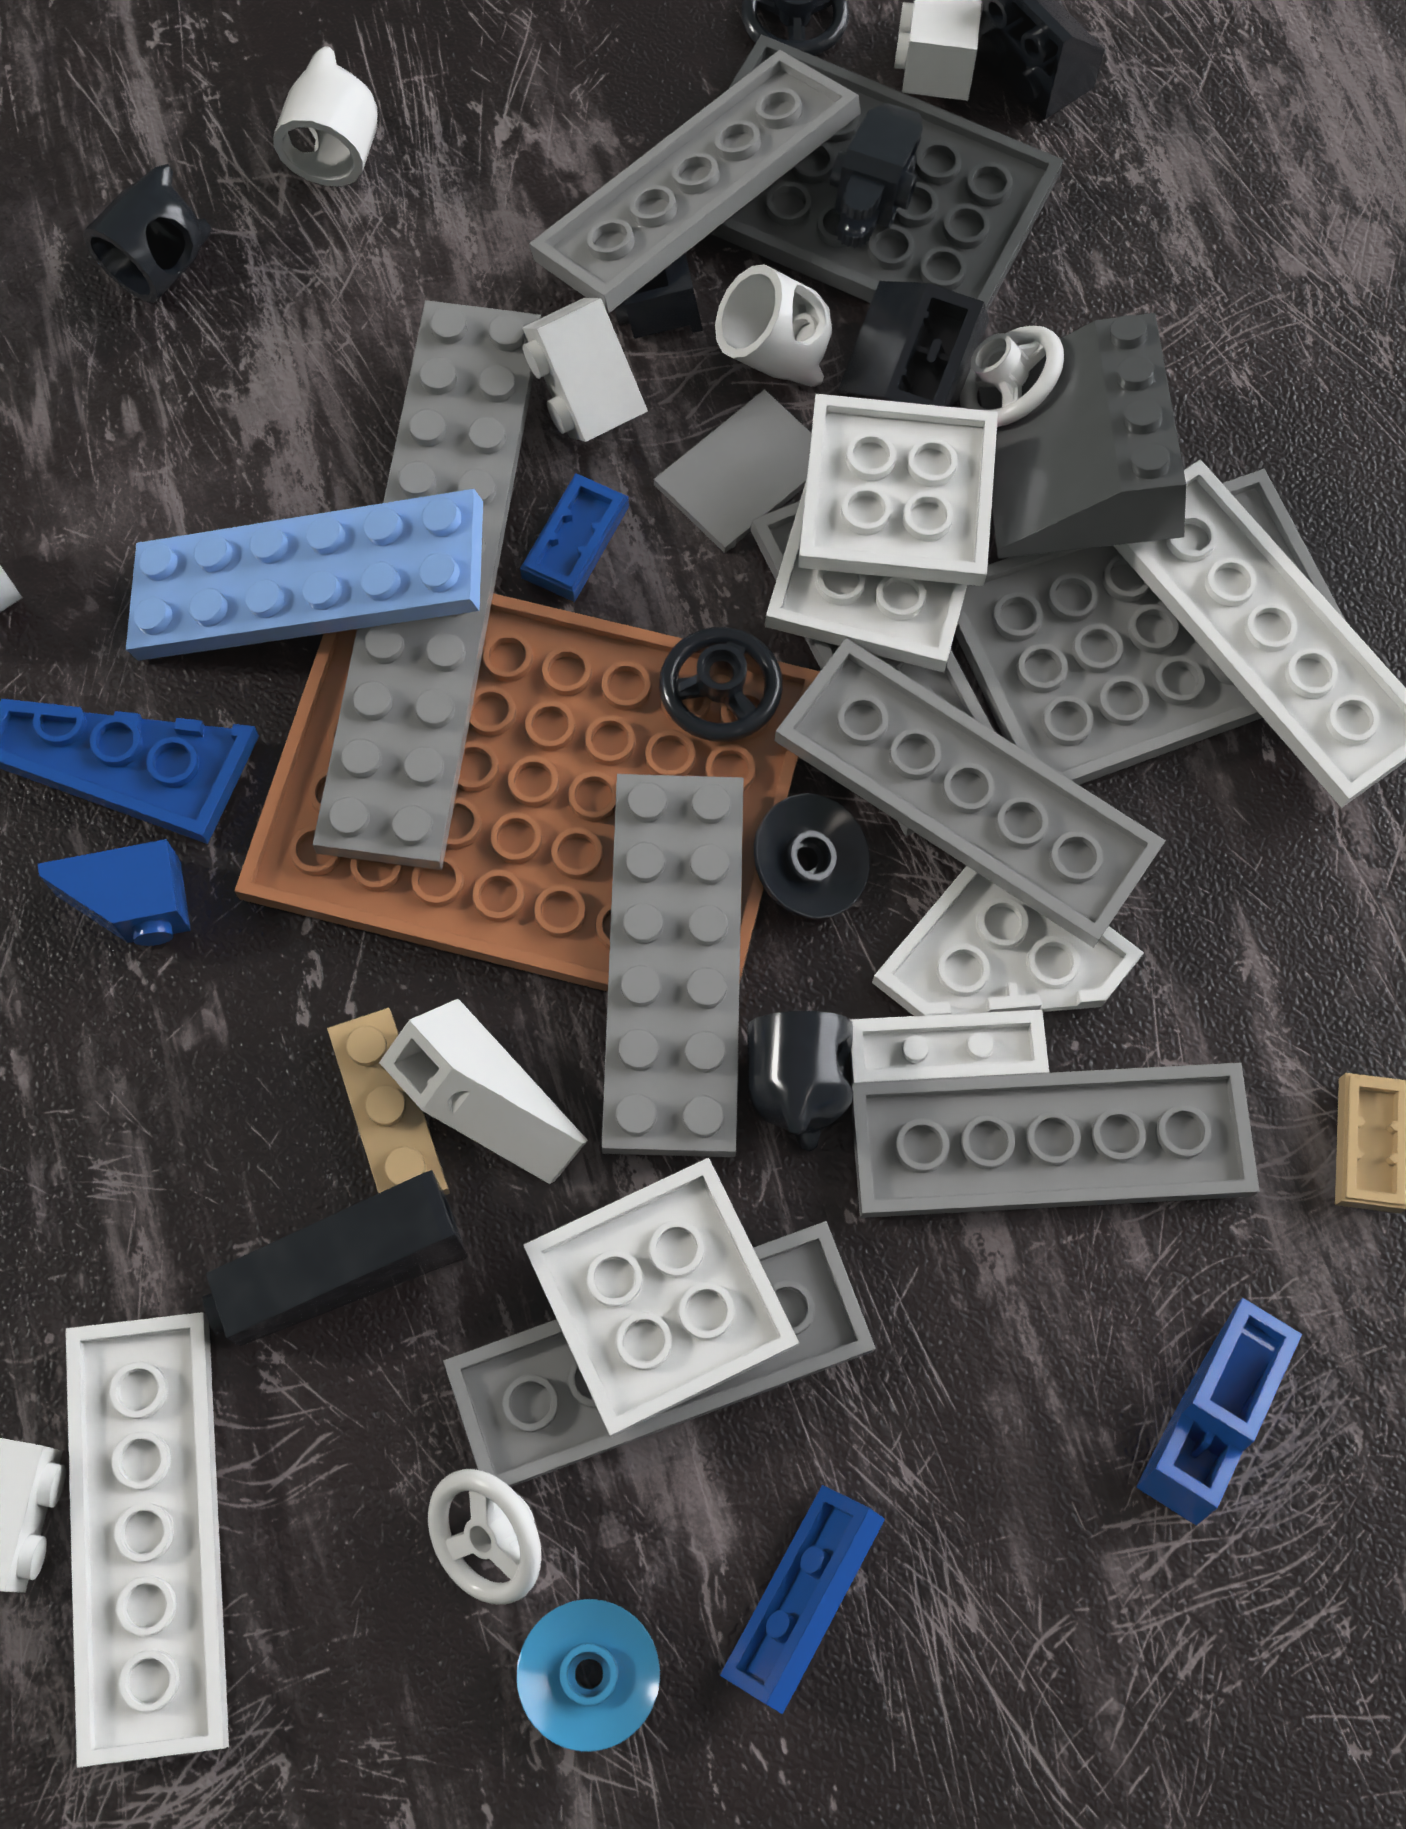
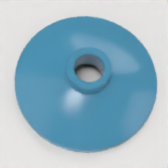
[517,1599,660,1751]

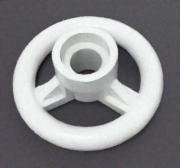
[960,326,1064,427]
[428,1469,541,1605]

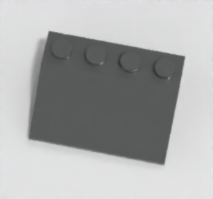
[979,313,1186,559]

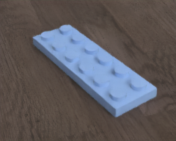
[126,489,483,661]

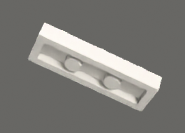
[849,1009,1049,1084]

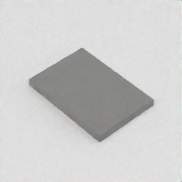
[654,389,811,553]

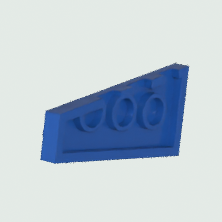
[0,699,259,844]

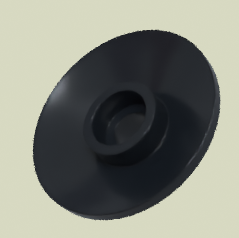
[753,794,870,919]

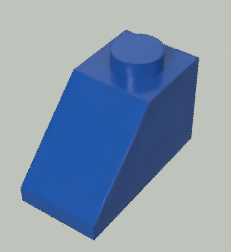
[38,839,191,946]

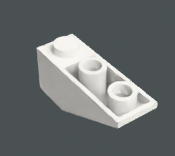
[379,999,588,1184]

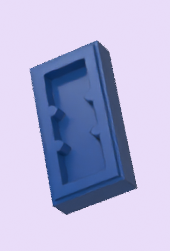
[520,473,629,602]

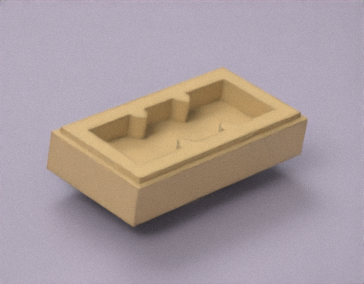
[1335,1073,1406,1213]

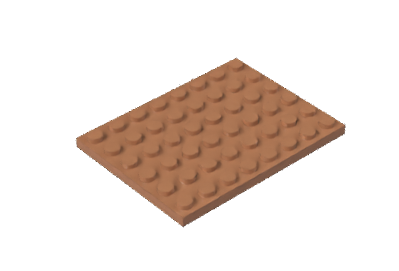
[234,593,820,992]

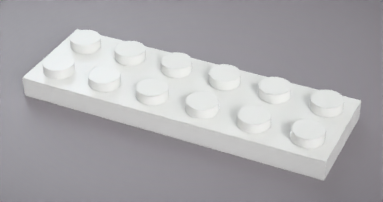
[1113,459,1406,808]
[66,1312,229,1767]

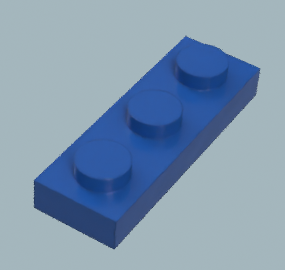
[720,1485,885,1714]

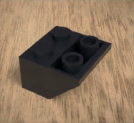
[977,0,1105,120]
[837,281,989,407]

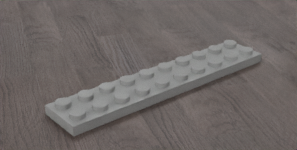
[312,300,541,870]

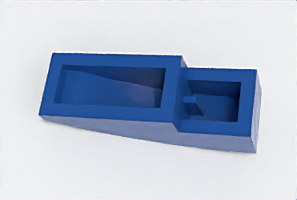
[1136,1298,1302,1526]

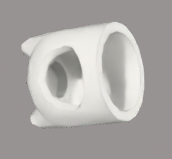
[274,46,377,186]
[715,264,832,387]

